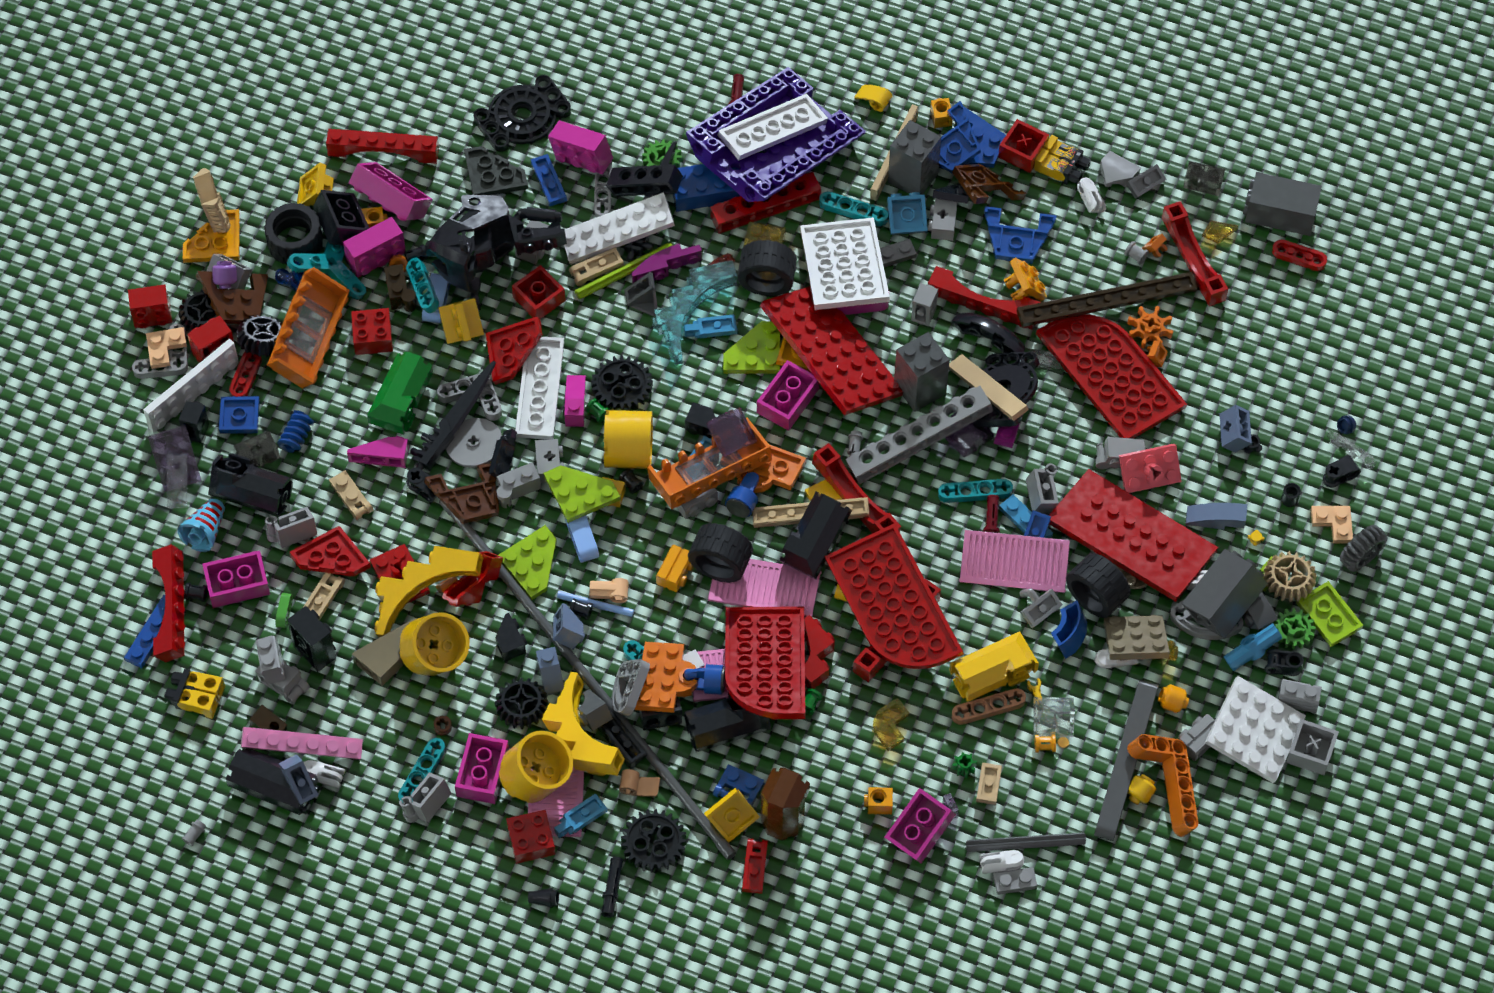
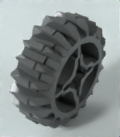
[1340,525,1388,572]

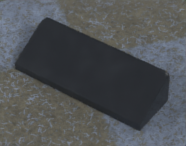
[597,710,647,769]

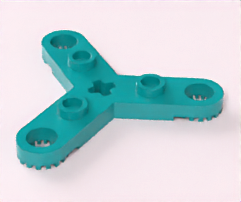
[287,242,366,300]

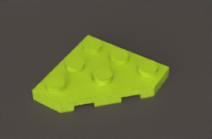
[723,321,780,374]
[543,465,621,523]
[498,525,557,601]

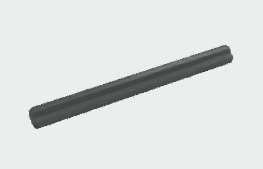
[966,833,1086,852]

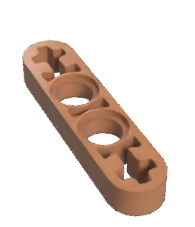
[952,688,1026,725]

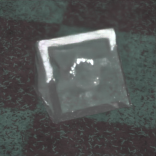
[1033,697,1075,737]

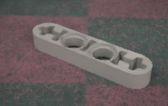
[594,161,612,218]

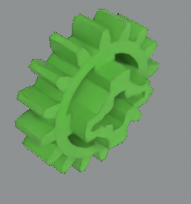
[642,139,682,168]
[1273,608,1316,650]

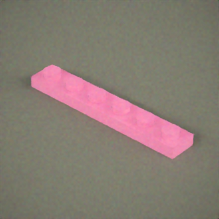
[241,727,363,760]

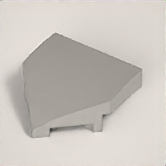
[1098,151,1141,187]

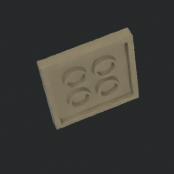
[1104,615,1170,660]

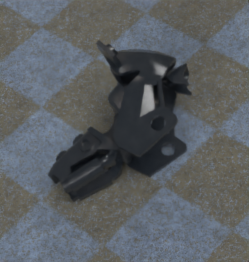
[425,195,567,310]

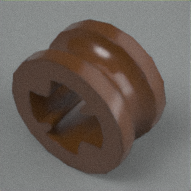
[434,715,452,736]

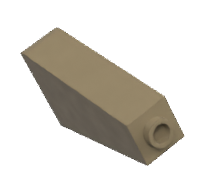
[352,618,416,686]

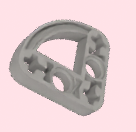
[1170,599,1243,640]
[612,659,650,716]

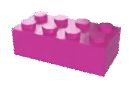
[349,162,433,221]

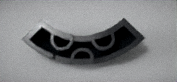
[952,313,1025,353]

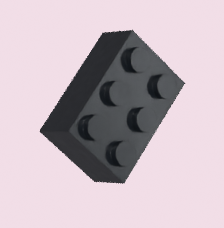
[313,190,369,245]
[287,606,336,672]

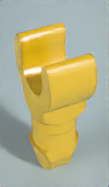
[1027,678,1042,705]

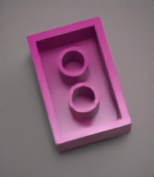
[548,120,613,174]
[343,217,406,278]
[757,360,819,431]
[202,550,270,608]
[455,733,509,804]
[884,788,956,863]

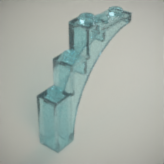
[652,260,737,365]

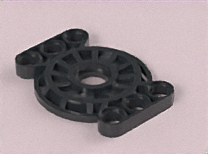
[473,75,571,152]
[968,352,1039,428]

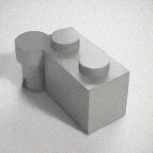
[1095,437,1145,470]
[497,462,541,508]
[1026,463,1059,514]
[265,507,318,548]
[255,659,310,704]
[399,772,452,823]

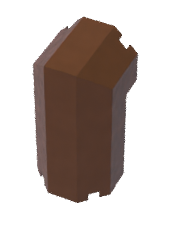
[761,768,810,841]

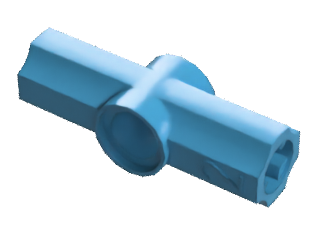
[1223,623,1282,671]

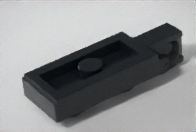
[489,428,517,479]

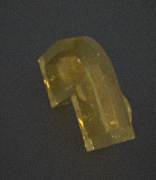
[873,698,909,751]

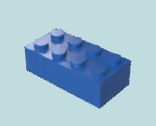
[672,164,740,212]

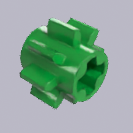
[952,752,977,778]

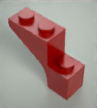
[442,551,503,607]
[804,614,835,689]

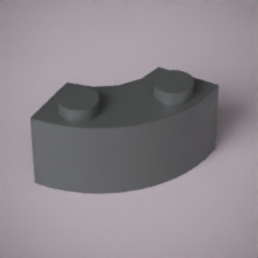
[1243,592,1278,630]

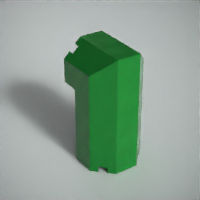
[367,351,433,435]

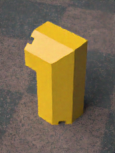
[949,632,1039,702]

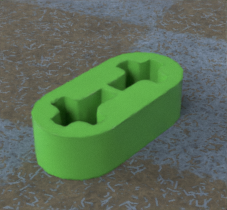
[275,593,293,629]

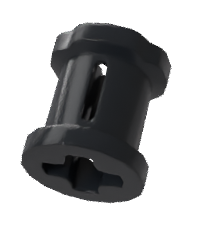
[618,468,644,494]
[184,582,208,602]
[570,598,593,620]

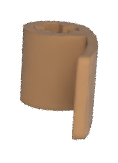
[619,769,660,797]

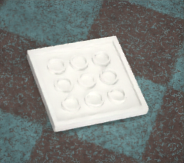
[1205,676,1306,783]

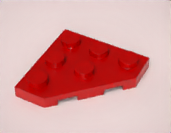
[486,316,543,385]
[289,526,371,577]

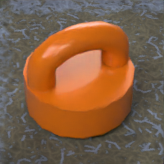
[389,254,408,272]

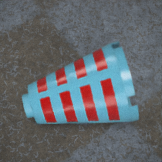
[178,499,225,552]

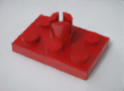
[369,544,430,603]

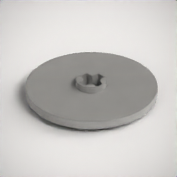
[446,418,502,468]

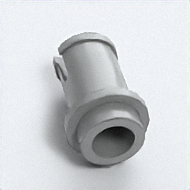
[847,431,864,455]
[182,819,206,846]

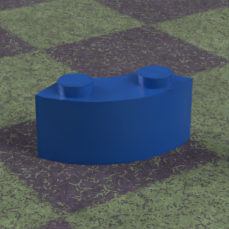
[1051,600,1087,659]

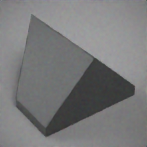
[624,272,659,318]

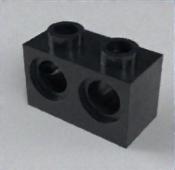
[639,697,682,731]

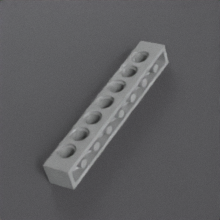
[846,386,993,484]

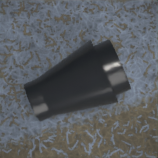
[528,888,559,908]

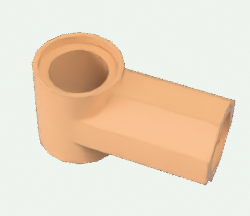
[589,578,629,603]

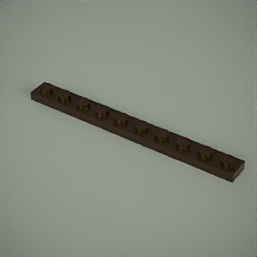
[1016,272,1198,327]

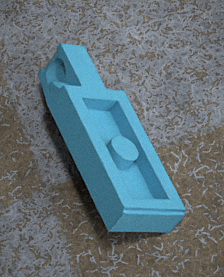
[684,314,737,338]
[554,794,608,838]

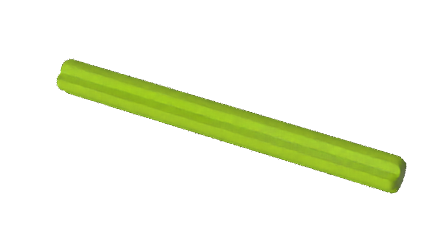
[575,243,673,299]

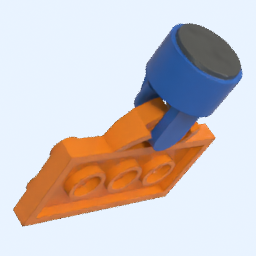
[721,445,806,518]
[635,642,726,713]

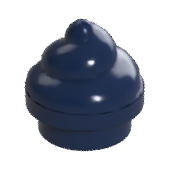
[1337,415,1356,434]

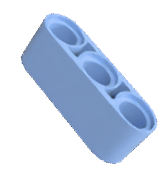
[422,273,451,323]
[565,515,599,563]

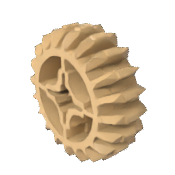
[1263,551,1317,602]

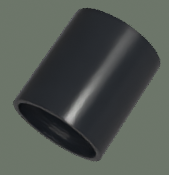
[1281,483,1301,507]

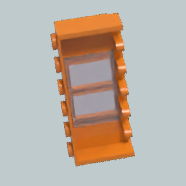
[267,267,350,389]
[647,417,772,509]

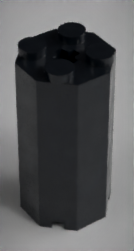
[226,748,320,815]

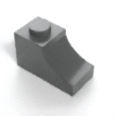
[578,689,613,731]

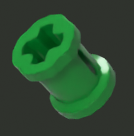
[585,398,610,423]
[805,688,823,715]

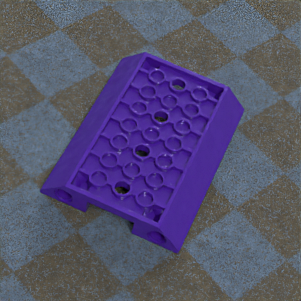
[686,67,866,202]

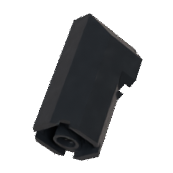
[208,454,293,517]
[780,491,852,580]
[684,693,771,752]

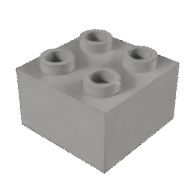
[1286,719,1339,775]

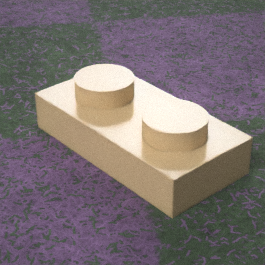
[976,763,1002,805]

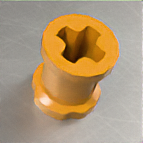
[1034,734,1056,753]

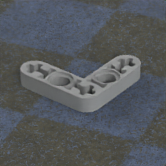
[132,323,188,379]
[437,374,502,421]

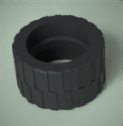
[264,203,323,265]
[737,240,797,296]
[688,523,753,583]
[1066,553,1131,618]

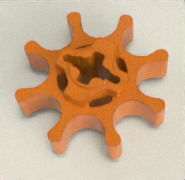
[1127,306,1173,349]

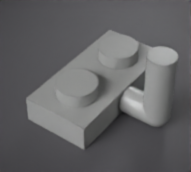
[1020,588,1063,628]

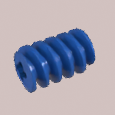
[277,410,314,453]

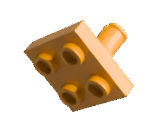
[1004,257,1047,301]

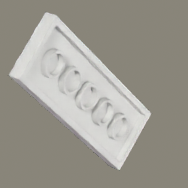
[718,94,828,160]
[564,192,675,265]
[515,337,565,440]
[143,339,239,433]

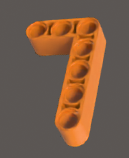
[1127,734,1198,837]

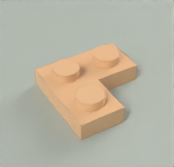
[146,327,187,369]
[1311,506,1353,544]

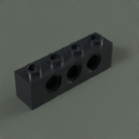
[606,164,683,197]

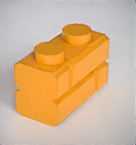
[656,544,694,592]

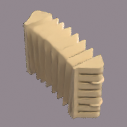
[193,168,231,233]

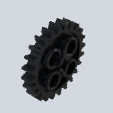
[591,355,653,411]
[621,809,687,873]

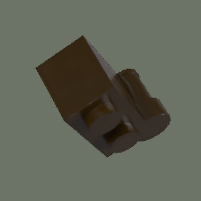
[384,264,416,312]

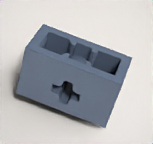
[1219,405,1252,453]

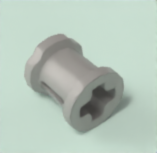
[1124,241,1149,265]

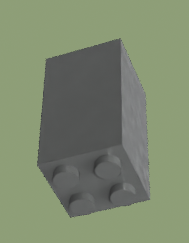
[888,120,941,195]
[1243,172,1322,236]
[894,332,950,412]
[1182,549,1268,639]

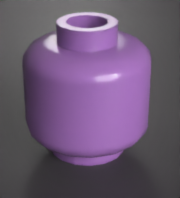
[212,261,237,289]

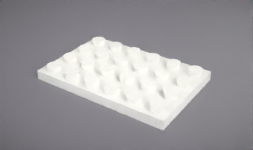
[800,218,890,310]

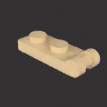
[569,247,624,286]
[329,470,374,520]
[303,573,345,620]

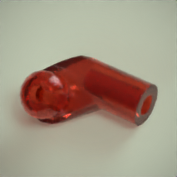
[707,253,735,272]

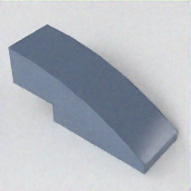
[1185,503,1248,530]

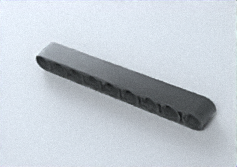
[1094,679,1159,841]

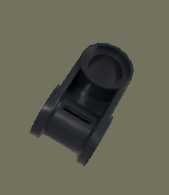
[1323,455,1361,488]
[407,468,437,502]
[1264,649,1304,676]

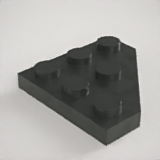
[464,146,528,195]

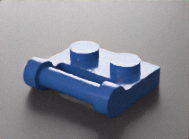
[713,764,764,806]

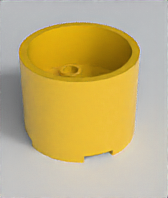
[604,410,653,469]
[399,612,470,676]
[499,731,573,803]

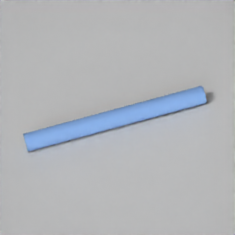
[557,591,634,617]

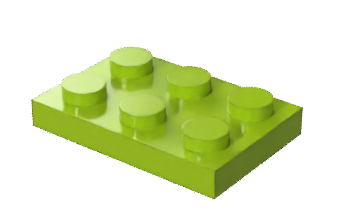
[1296,581,1363,647]

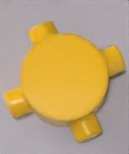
[1247,530,1265,546]

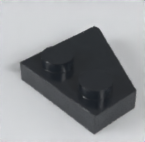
[932,183,970,204]

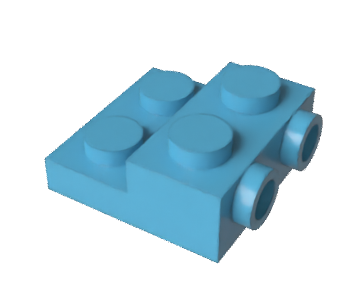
[887,192,928,235]

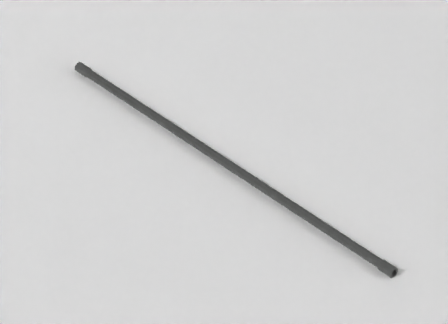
[439,500,736,860]

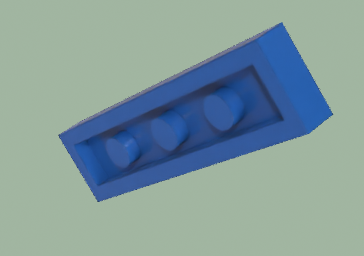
[124,595,165,668]

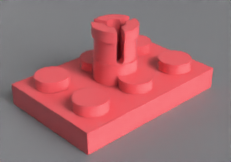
[1119,444,1182,493]

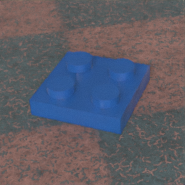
[219,396,260,434]

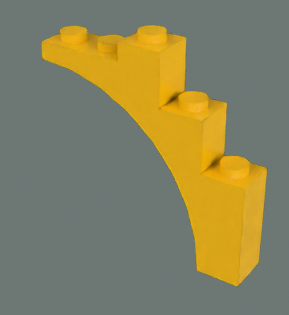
[375,546,483,638]
[542,672,625,776]

